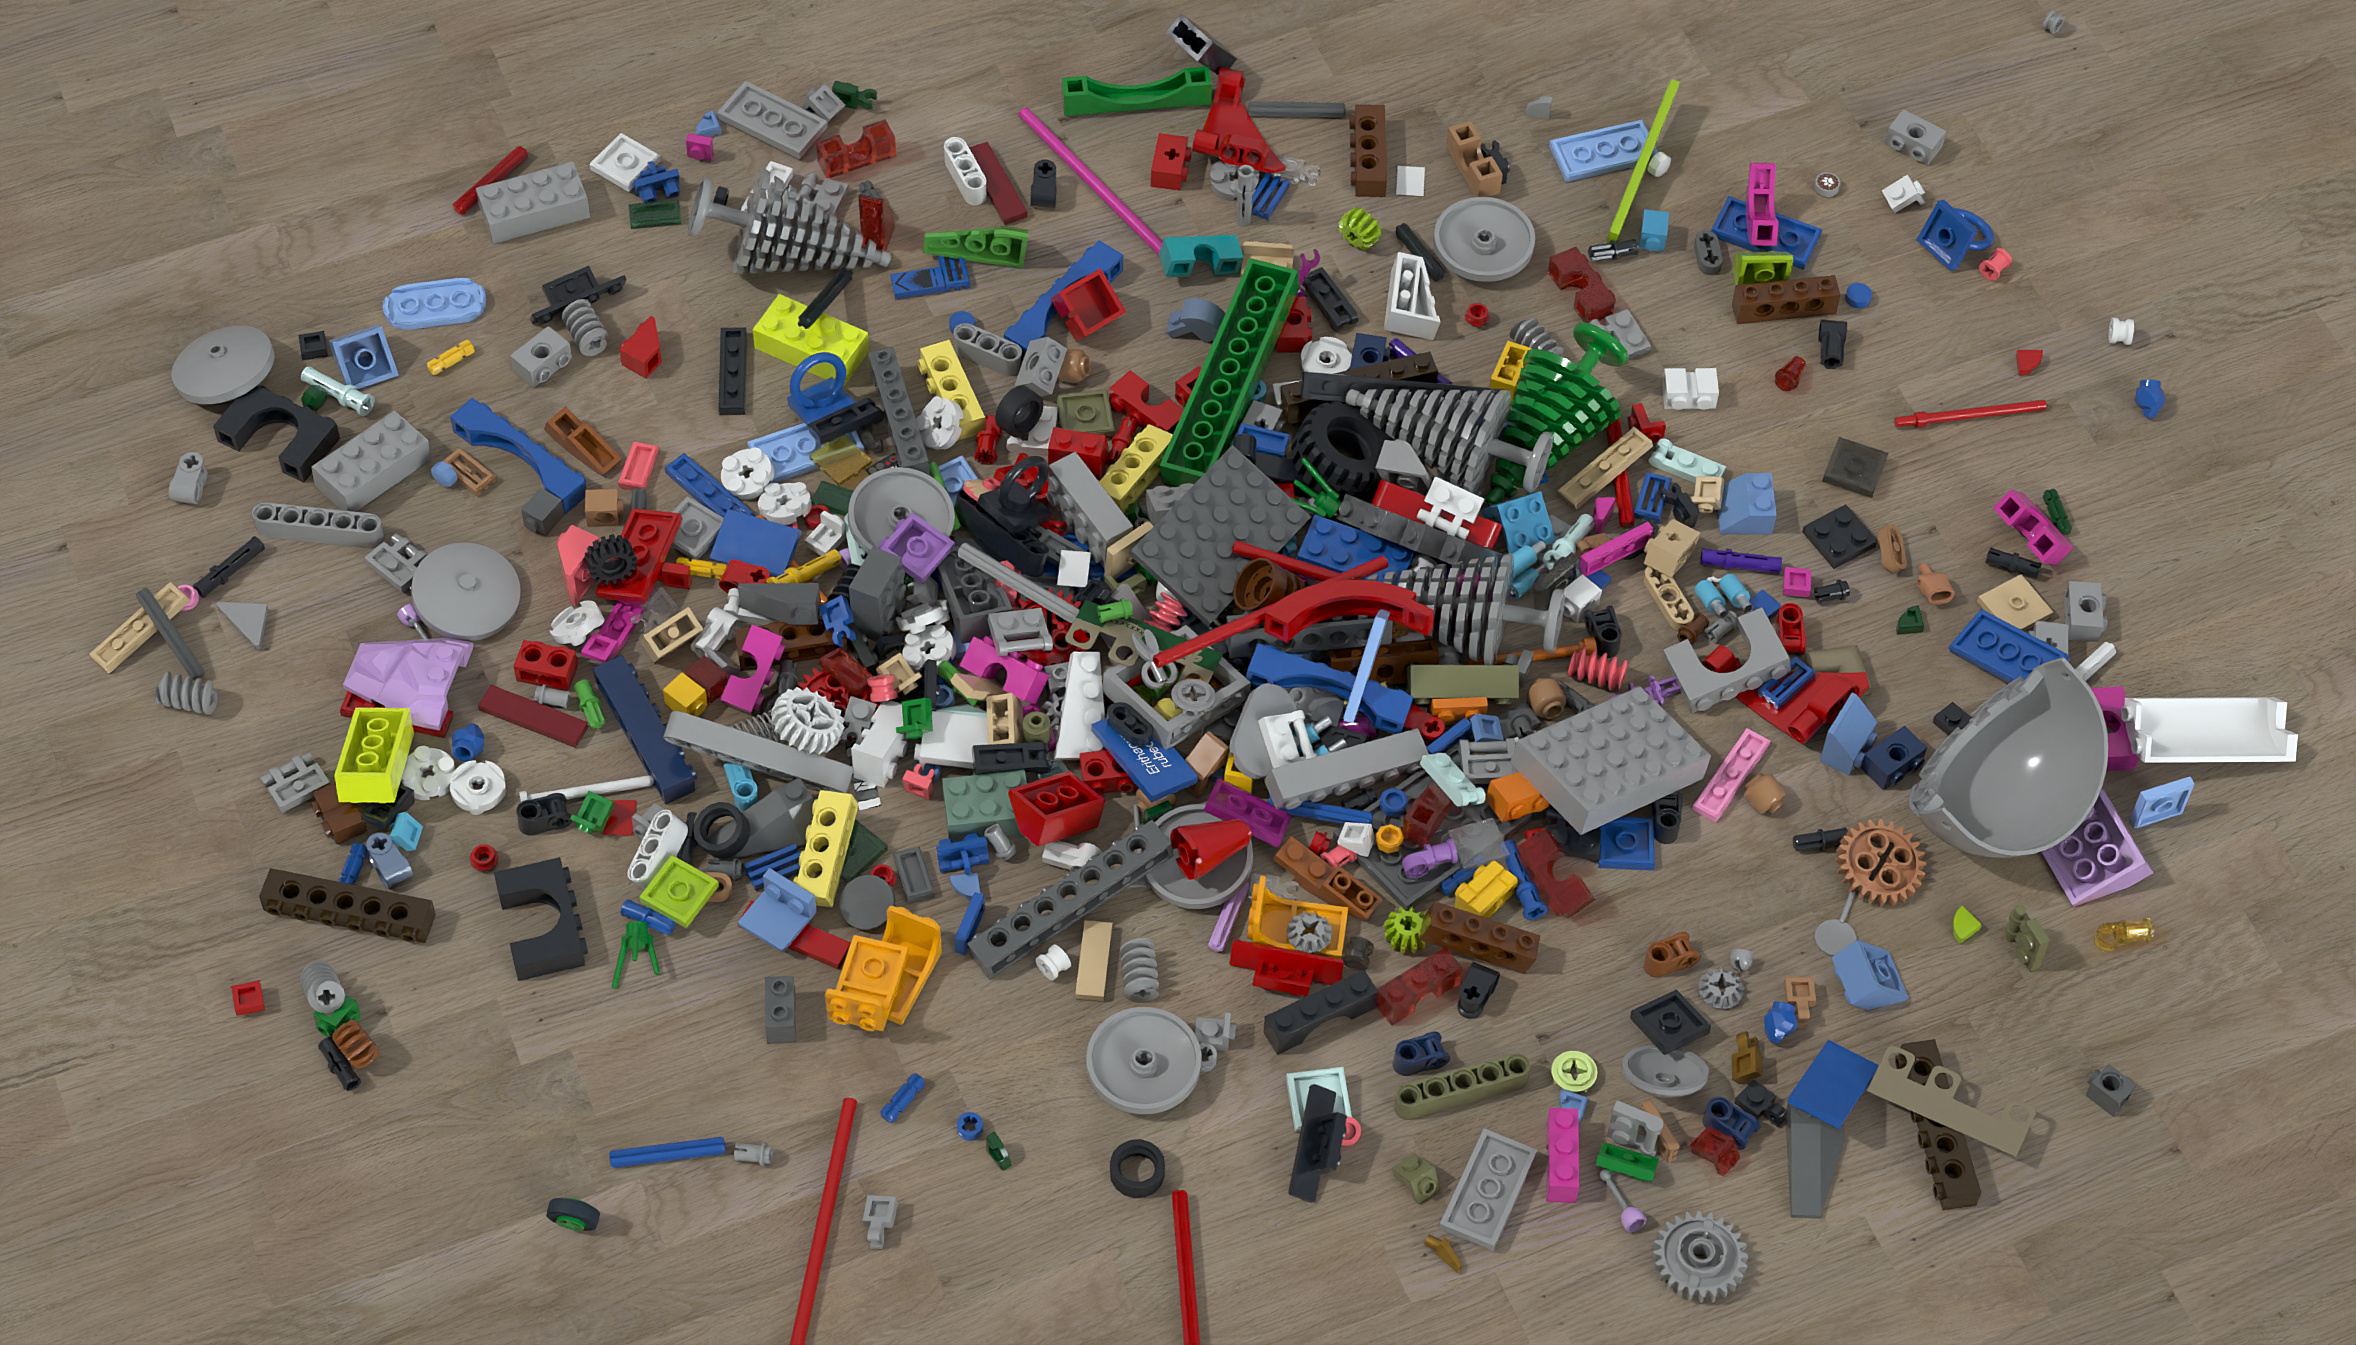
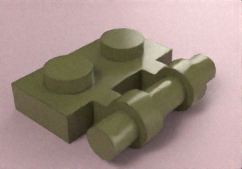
[2005,905,2050,972]

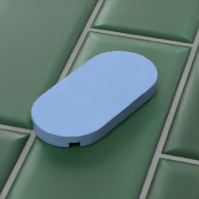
[383,278,487,330]

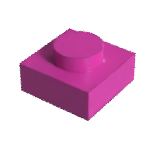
[686,133,714,162]
[1783,567,1811,597]

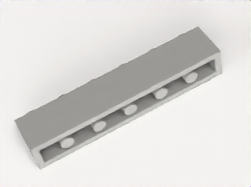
[1264,728,1429,809]

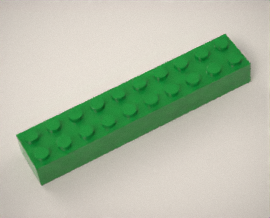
[1160,258,1300,487]

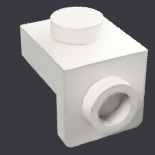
[1882,175,1925,213]
[805,511,846,556]

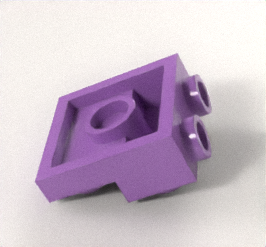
[878,513,955,584]

